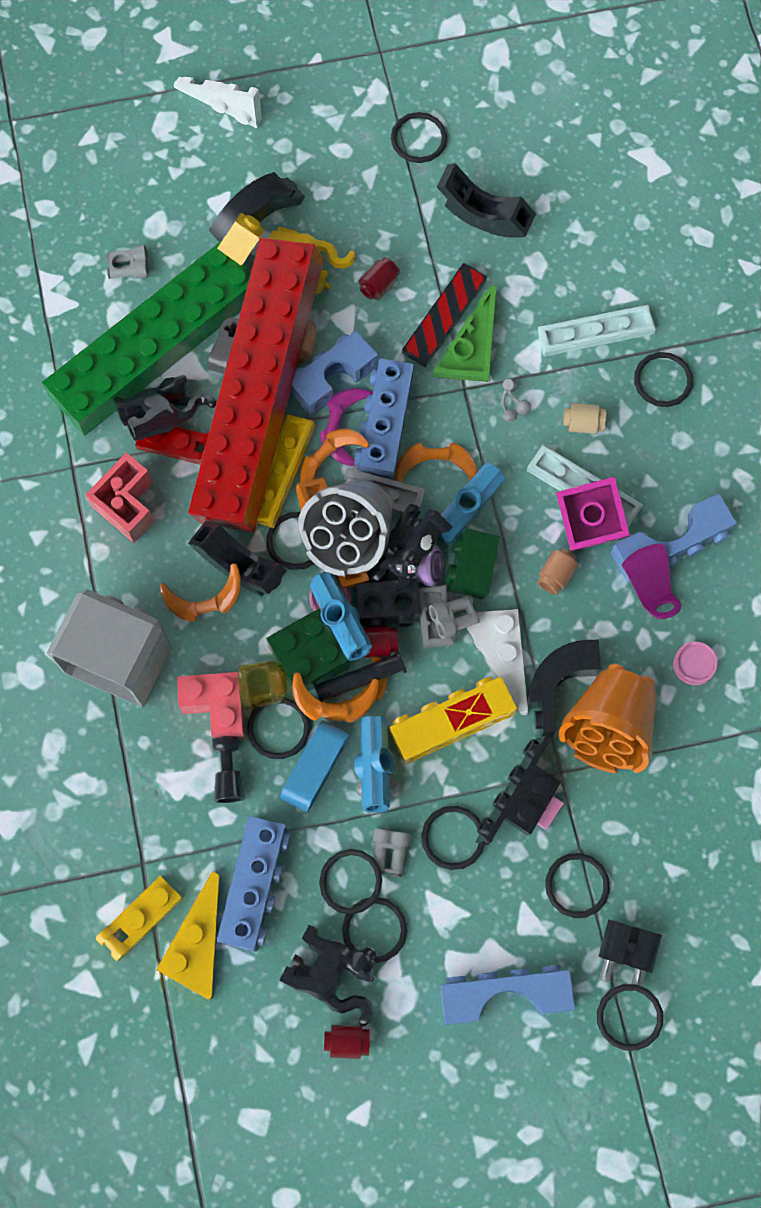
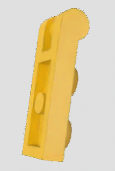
[95,875,183,962]

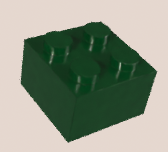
[266,609,350,692]

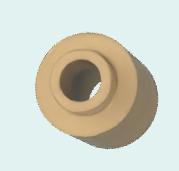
[563,403,606,434]

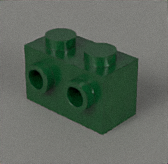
[445,528,500,600]

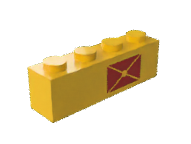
[389,676,517,765]

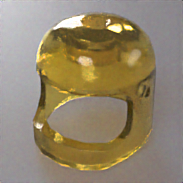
[238,661,287,710]

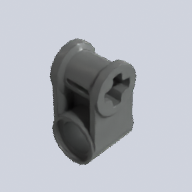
[208,317,239,374]

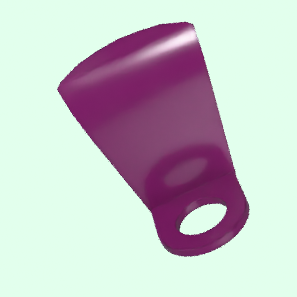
[621,544,681,619]

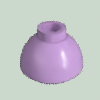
[415,545,444,587]

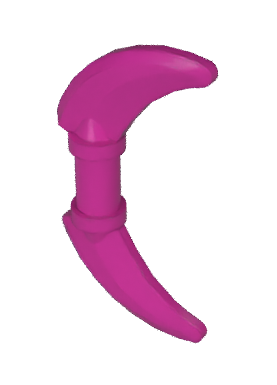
[320,388,373,467]

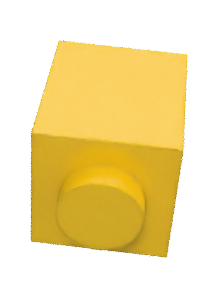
[217,213,265,265]

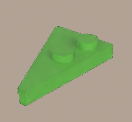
[433,285,497,382]

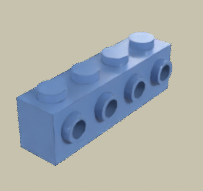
[354,358,414,480]
[217,816,291,952]

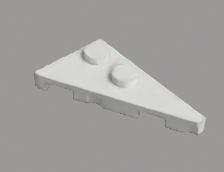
[174,77,262,128]
[460,609,528,715]

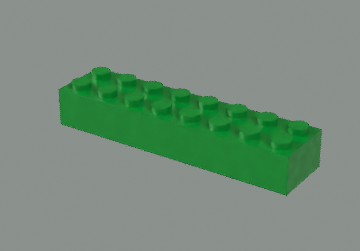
[42,241,251,436]

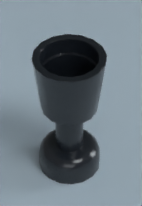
[212,736,245,803]

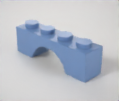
[610,493,737,583]
[440,965,575,1025]

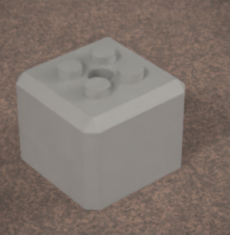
[47,589,172,707]

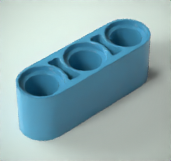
[280,720,350,813]

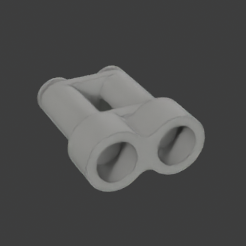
[106,245,149,279]
[429,595,481,639]
[371,829,411,878]

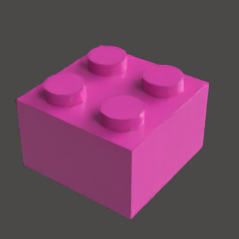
[556,477,630,552]

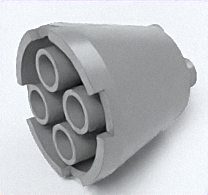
[298,479,393,576]

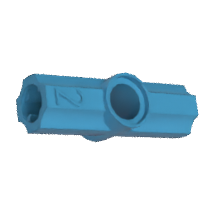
[438,462,506,546]
[309,572,372,661]
[354,716,396,813]

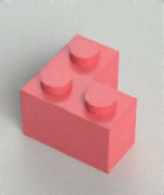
[85,452,154,543]
[177,672,245,740]

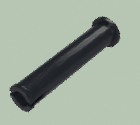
[314,650,407,702]

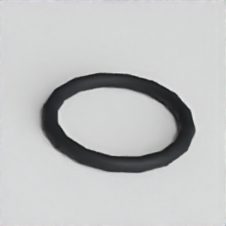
[391,112,447,163]
[634,352,693,407]
[266,512,315,570]
[247,697,310,759]
[421,806,484,870]
[319,849,383,915]
[545,853,610,918]
[342,897,408,963]
[597,984,663,1051]

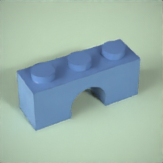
[290,330,378,417]

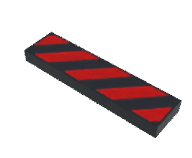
[402,262,487,368]

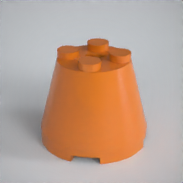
[559,664,656,774]

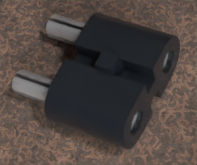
[598,919,662,986]

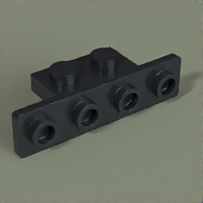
[475,736,561,845]

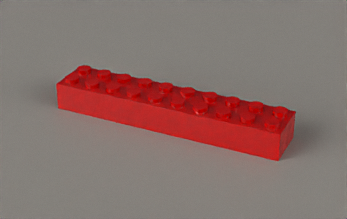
[188,238,324,533]

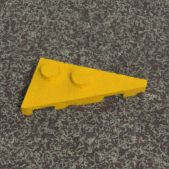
[156,871,220,1000]

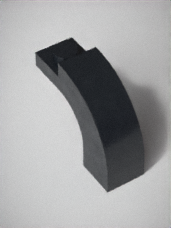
[437,163,536,238]
[209,172,305,242]
[188,521,287,597]
[527,639,601,737]

